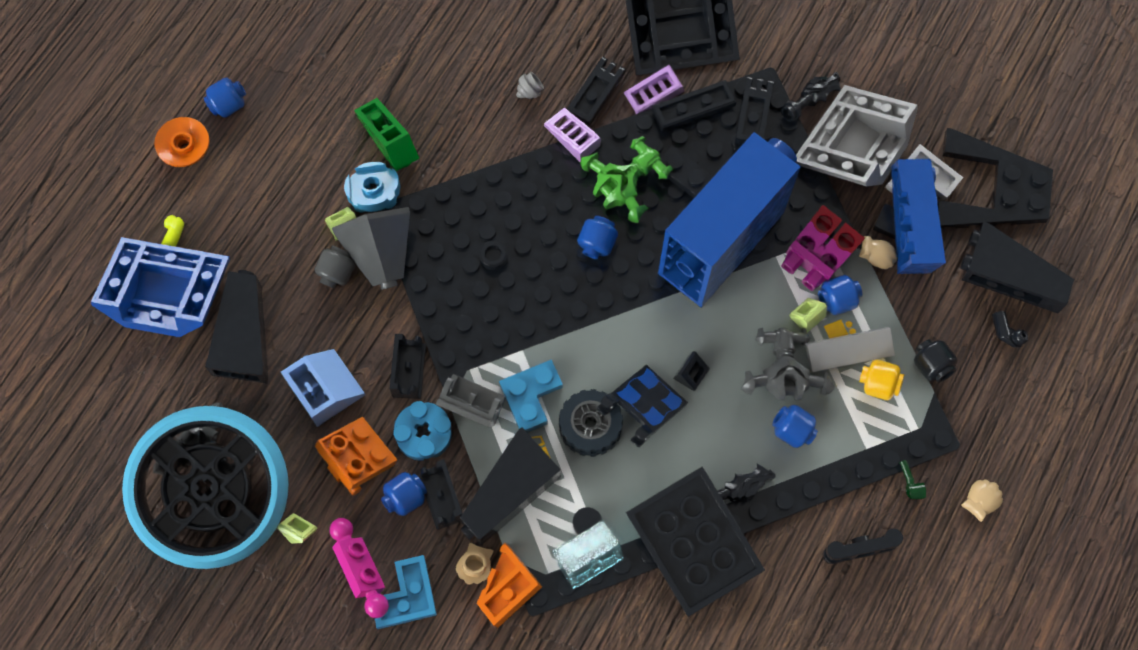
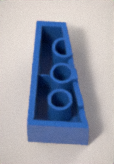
[891,159,946,274]

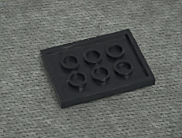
[626,466,765,617]

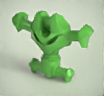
[581,136,673,223]

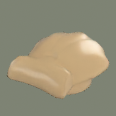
[859,236,898,269]
[961,479,1003,522]
[456,543,493,585]

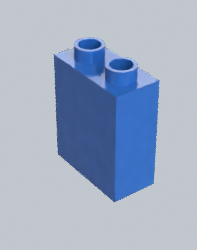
[658,132,801,308]

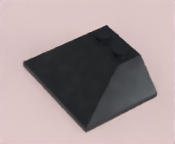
[625,0,740,76]

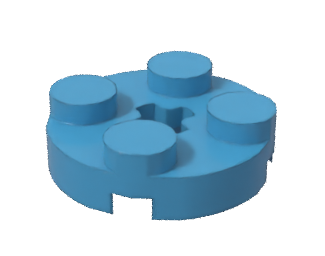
[344,162,401,213]
[394,401,452,460]

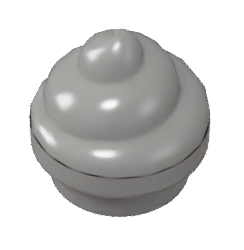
[516,72,544,99]

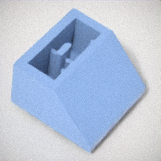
[281,349,365,427]

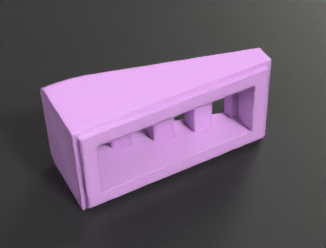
[624,65,685,114]
[544,108,601,162]

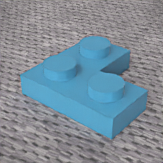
[499,359,563,432]
[375,555,437,629]

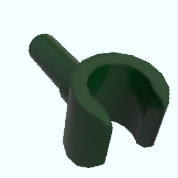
[900,460,926,499]

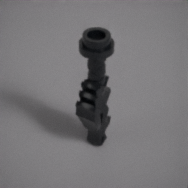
[781,72,841,122]
[718,464,776,502]

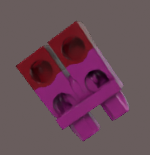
[781,205,865,291]

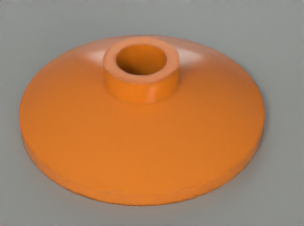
[154,117,210,167]

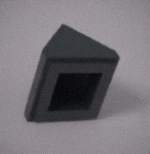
[673,351,710,391]

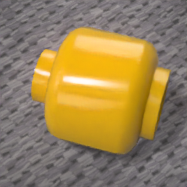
[859,359,905,400]

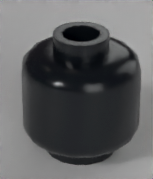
[914,339,958,383]

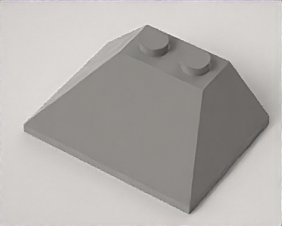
[796,85,918,186]

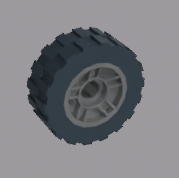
[559,389,623,457]

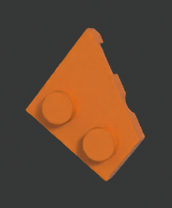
[477,543,542,628]

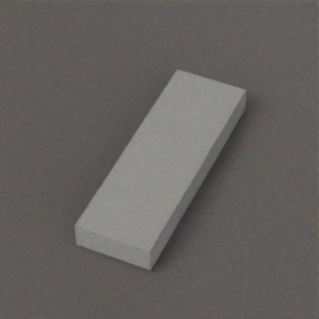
[805,327,895,372]

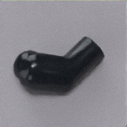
[992,311,1028,348]

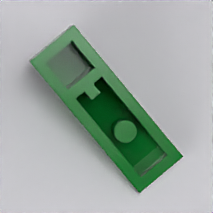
[354,98,419,171]

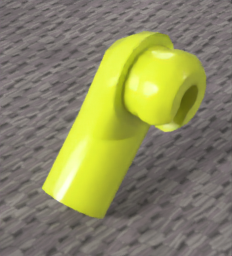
[161,215,184,247]

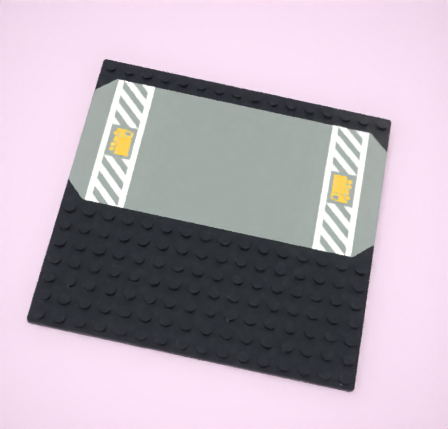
[376,67,960,617]

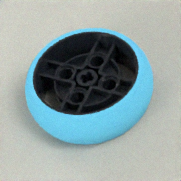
[122,406,289,569]

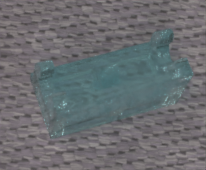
[552,520,624,590]

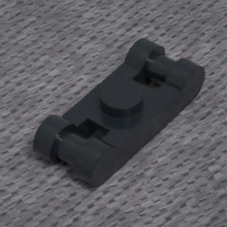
[823,529,903,564]

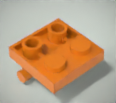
[315,417,397,496]

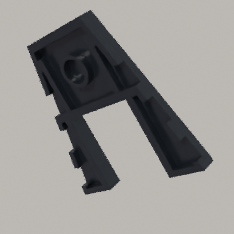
[937,128,1053,229]

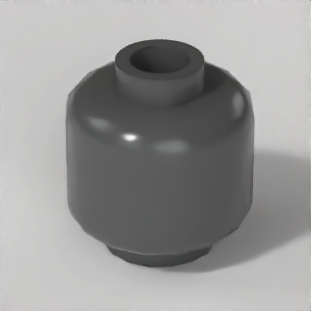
[314,245,356,289]

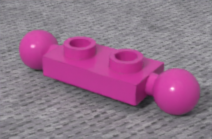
[329,518,389,618]

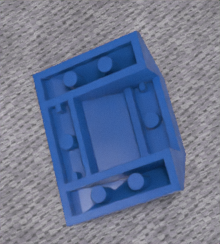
[91,237,230,337]

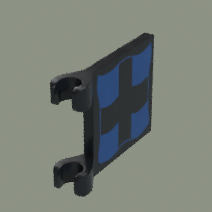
[597,365,688,447]

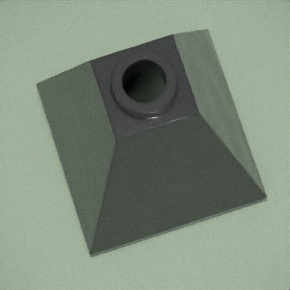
[332,207,410,290]

